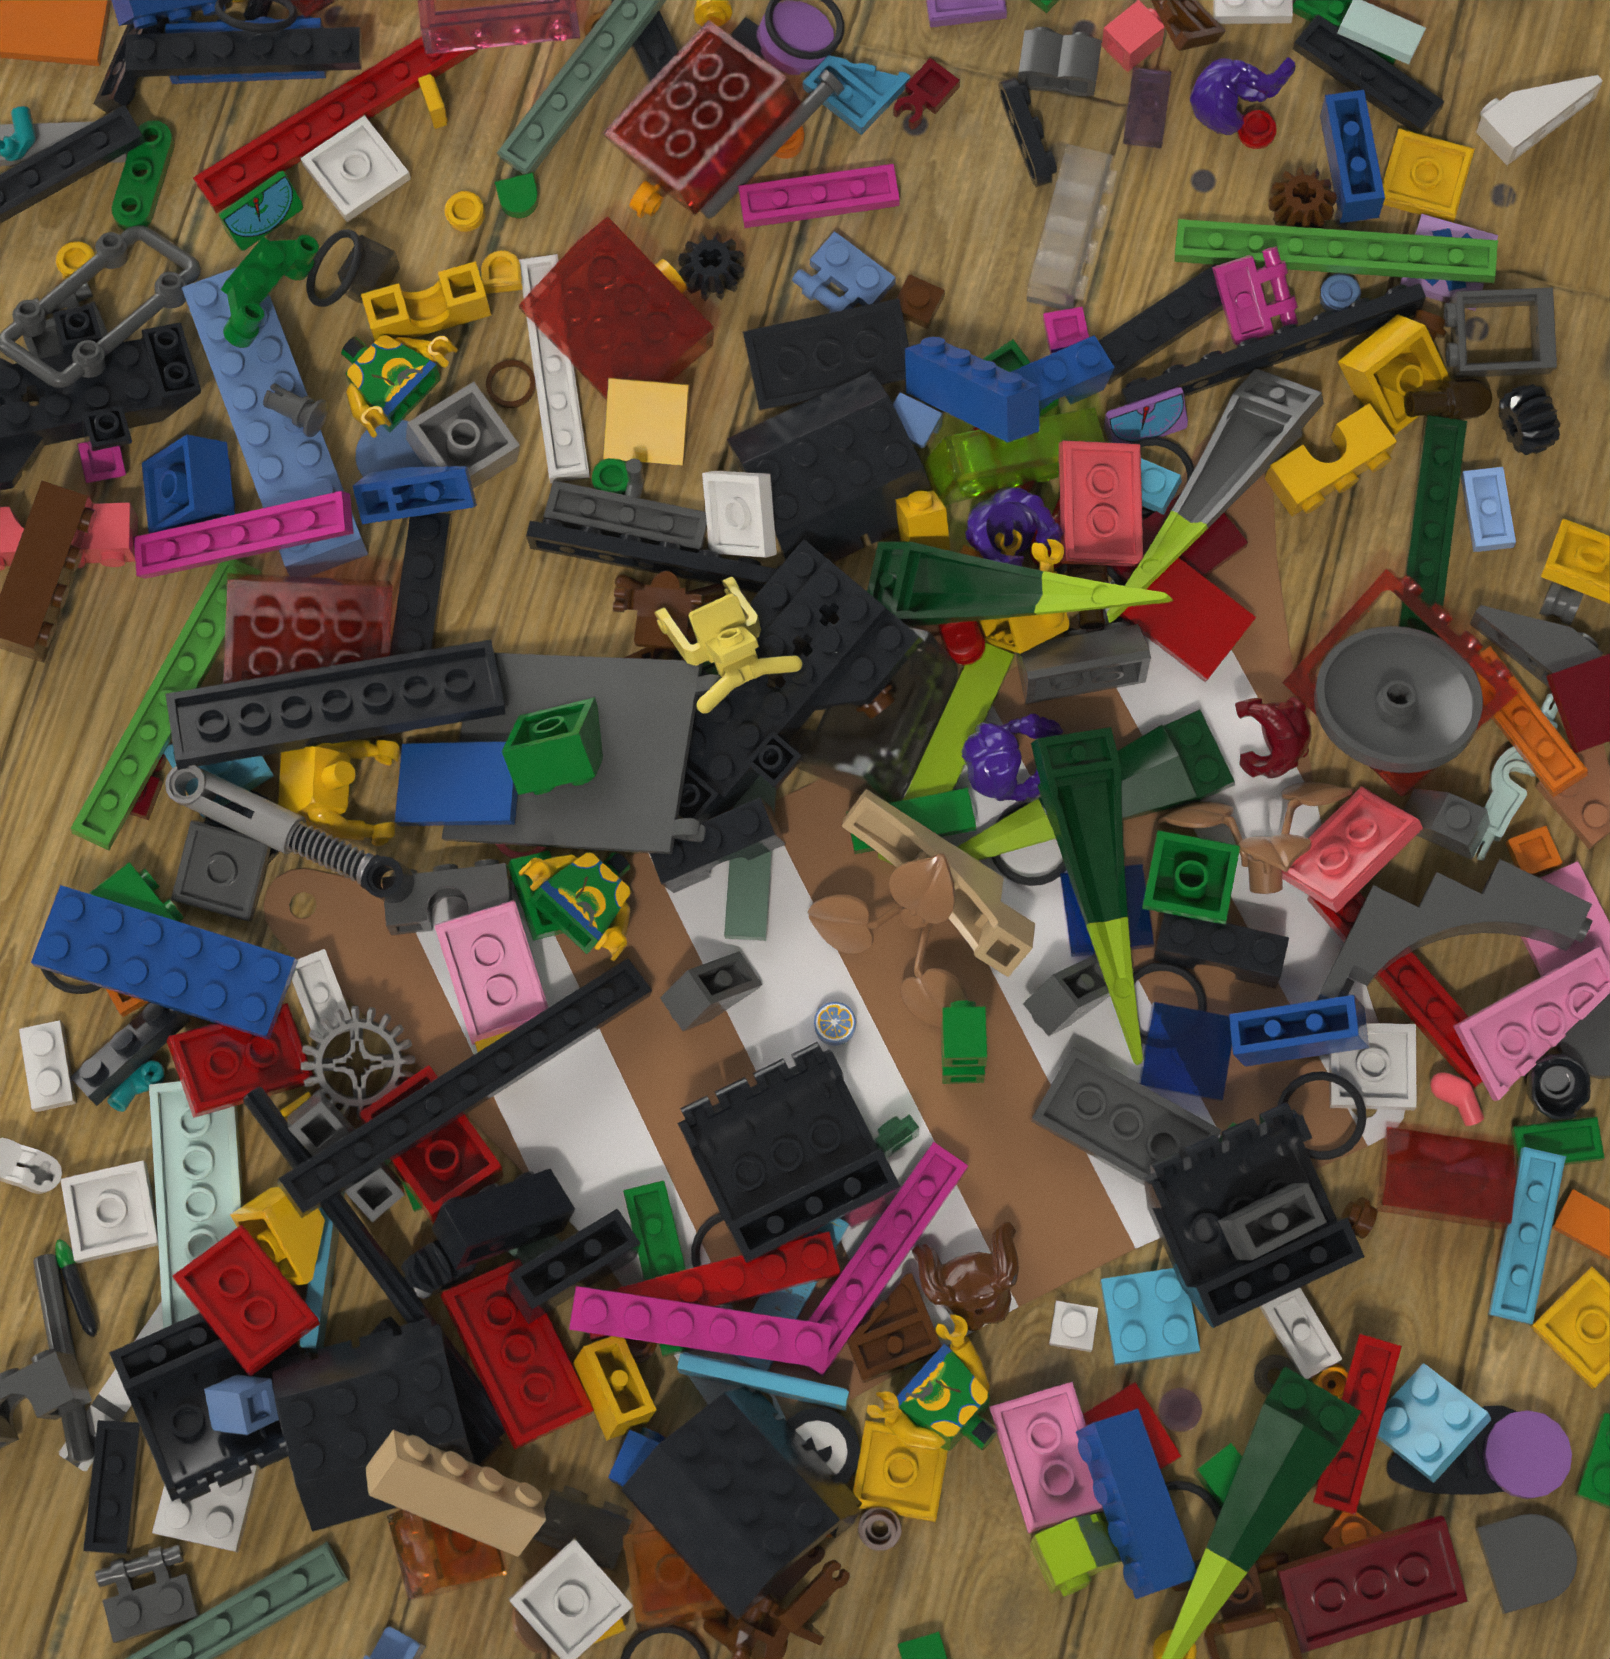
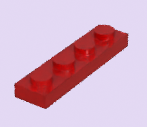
[1312,1334,1402,1516]

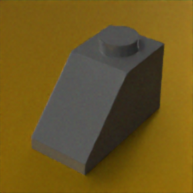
[1403,788,1490,860]
[660,951,763,1031]
[1023,954,1110,1037]

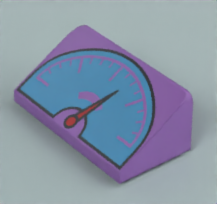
[1104,387,1188,444]

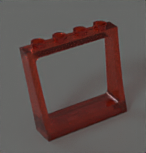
[1282,568,1522,797]

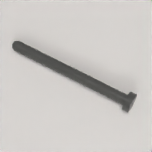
[701,70,845,219]

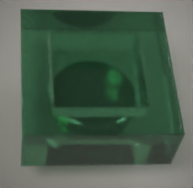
[875,1114,919,1159]

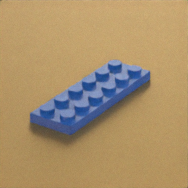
[31,885,298,1040]

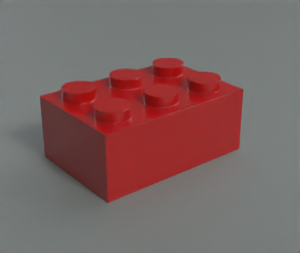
[359,1065,504,1224]

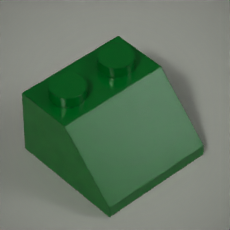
[501,697,603,795]
[1142,830,1240,925]

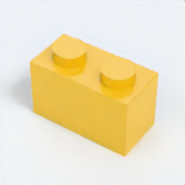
[573,1336,656,1441]

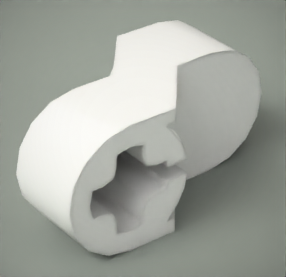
[0,1138,62,1194]

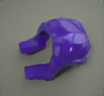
[1190,57,1296,135]
[965,487,1063,567]
[962,713,1063,801]

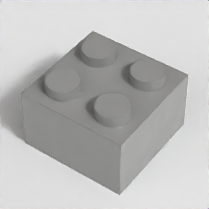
[406,382,520,489]

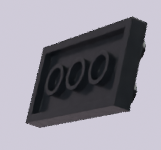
[743,299,909,411]

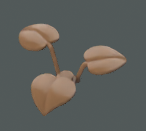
[1158,782,1352,894]
[807,853,968,1027]

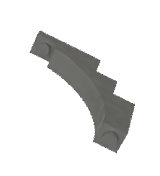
[1316,859,1593,1001]

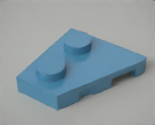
[803,55,911,135]

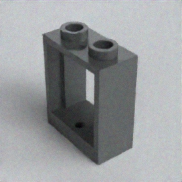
[1444,288,1557,378]

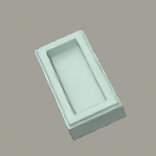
[1337,0,1426,65]

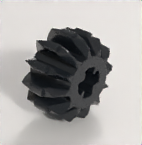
[678,232,745,301]
[1499,384,1561,455]
[401,1240,477,1298]

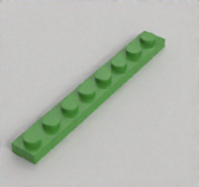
[1174,219,1498,283]
[71,559,261,851]

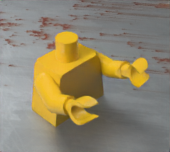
[979,529,1070,654]
[278,739,399,846]

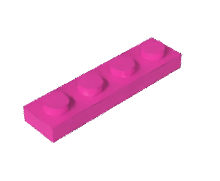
[738,164,900,228]

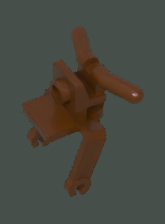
[613,571,726,650]
[703,1545,850,1659]
[1171,1550,1302,1659]

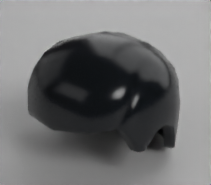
[1526,1053,1591,1120]

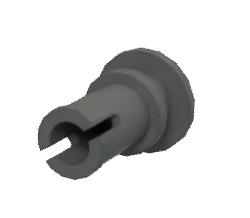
[263,383,329,437]

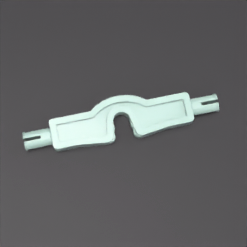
[1473,694,1558,861]

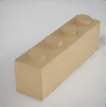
[365,1430,546,1557]

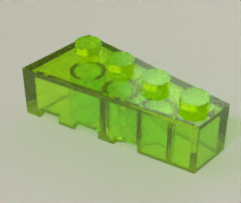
[924,407,1105,506]

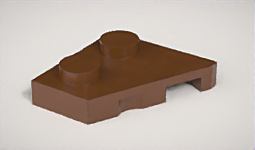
[847,1273,942,1383]

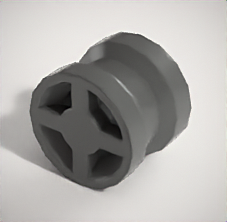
[1539,581,1584,626]

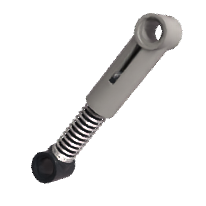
[165,765,414,903]

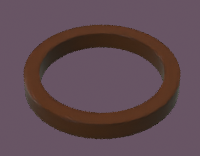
[486,360,536,408]

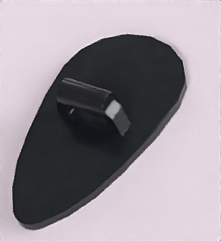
[1386,1406,1518,1495]

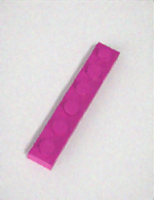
[133,491,354,579]
[807,1142,968,1377]
[569,1286,833,1369]

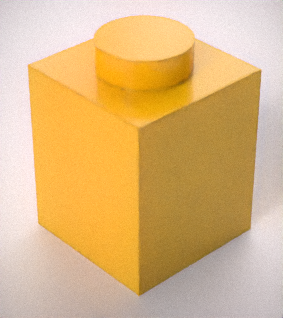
[895,490,951,551]

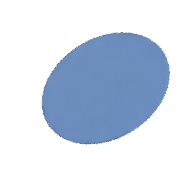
[355,420,425,477]

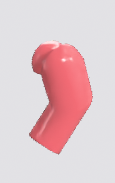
[1430,1072,1484,1126]

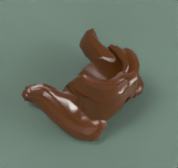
[912,1222,1019,1331]

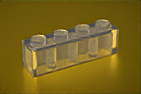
[1026,144,1118,310]

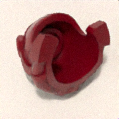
[1235,696,1312,779]

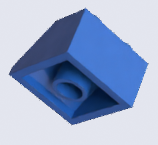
[142,435,235,534]

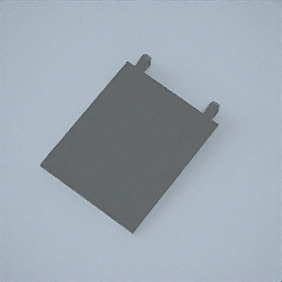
[442,653,727,854]

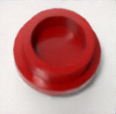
[1237,110,1277,149]

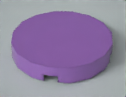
[757,0,834,75]
[1483,1410,1572,1499]

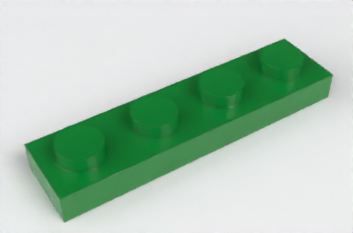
[623,1180,696,1357]

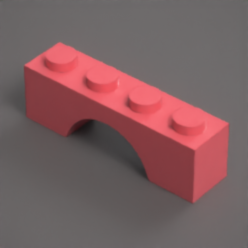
[0,502,138,571]

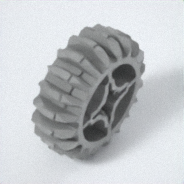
[301,1006,415,1120]

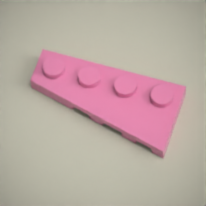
[1453,946,1610,1101]

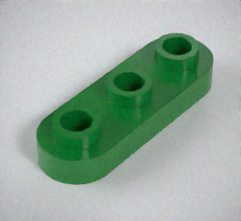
[111,121,175,231]

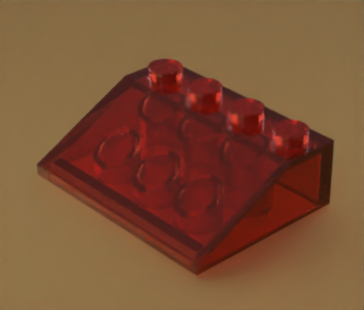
[603,20,801,215]
[519,217,714,400]
[223,573,393,684]

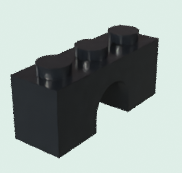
[650,797,786,893]
[1153,913,1289,989]

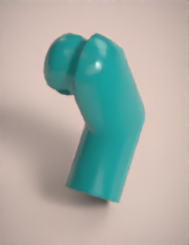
[0,106,36,161]
[107,1060,165,1112]

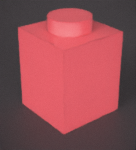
[1102,0,1165,72]

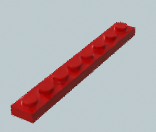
[193,16,478,214]

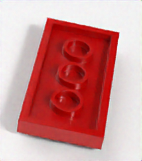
[441,1258,594,1450]

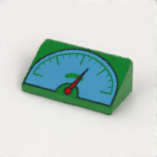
[219,170,304,251]

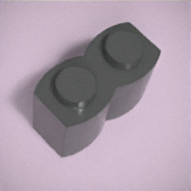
[1017,27,1102,96]

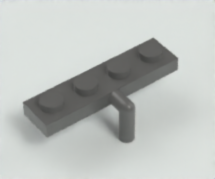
[544,458,707,553]

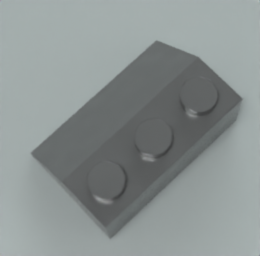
[1016,622,1151,704]

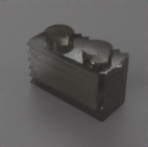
[532,1485,635,1572]

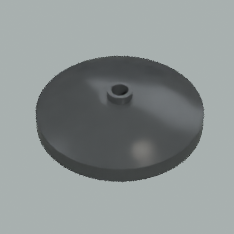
[1314,626,1483,773]

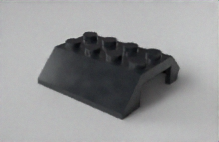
[727,371,932,561]
[677,1042,900,1264]
[1143,1102,1365,1328]
[109,1313,301,1504]
[272,1318,477,1532]
[622,1386,862,1620]

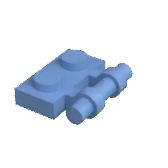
[792,232,896,313]

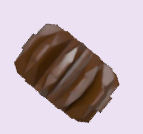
[1268,166,1337,229]

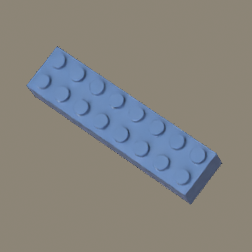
[181,267,368,583]

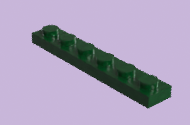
[1398,415,1467,638]

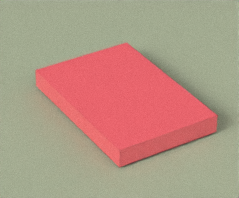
[1059,441,1143,567]
[1282,786,1423,912]

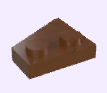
[1151,0,1226,51]

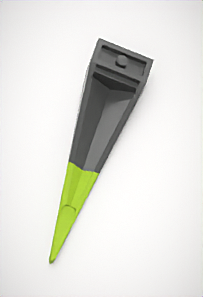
[1107,368,1324,623]

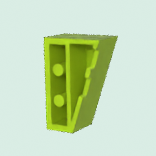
[1030,1512,1122,1597]

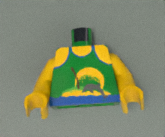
[341,335,458,438]
[518,852,631,961]
[867,1314,998,1451]

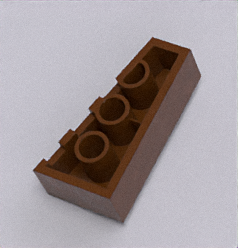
[0,481,96,663]

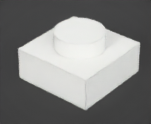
[1049,1301,1098,1352]

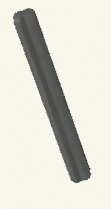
[33,1254,94,1463]

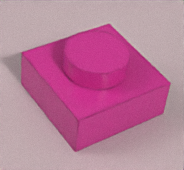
[1043,307,1089,354]
[77,442,126,483]

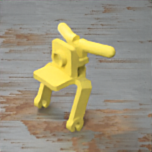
[654,577,802,714]

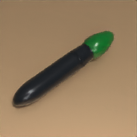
[55,1239,98,1337]

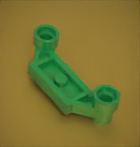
[221,235,319,348]

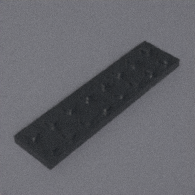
[165,639,506,770]

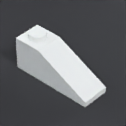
[1476,75,1603,165]

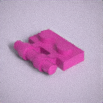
[1212,247,1298,345]

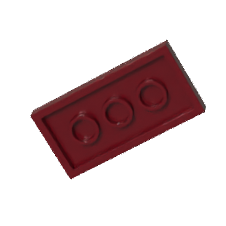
[1275,1515,1468,1654]

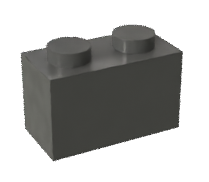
[1218,1183,1326,1260]

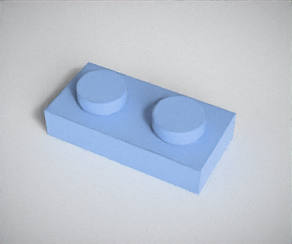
[1461,467,1516,552]

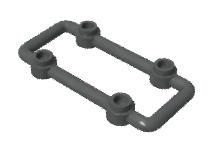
[0,225,201,388]

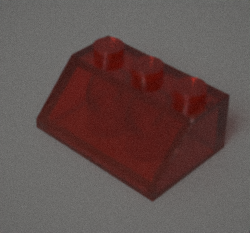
[1376,1127,1516,1230]

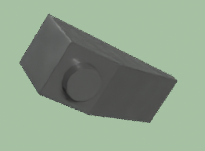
[1470,605,1603,688]

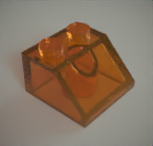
[387,1509,506,1601]
[622,1530,725,1631]

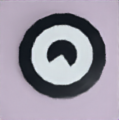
[787,1407,860,1484]

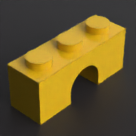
[361,261,491,341]
[1264,403,1397,517]

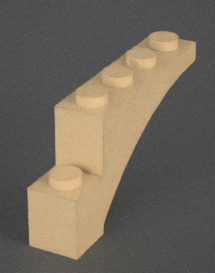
[842,789,1035,977]

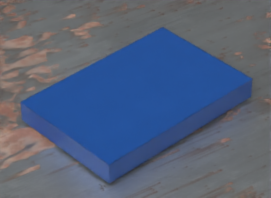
[395,741,518,826]

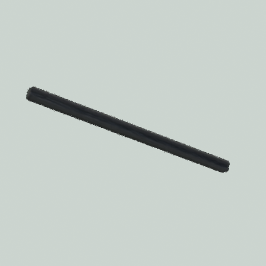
[243,1087,506,1437]

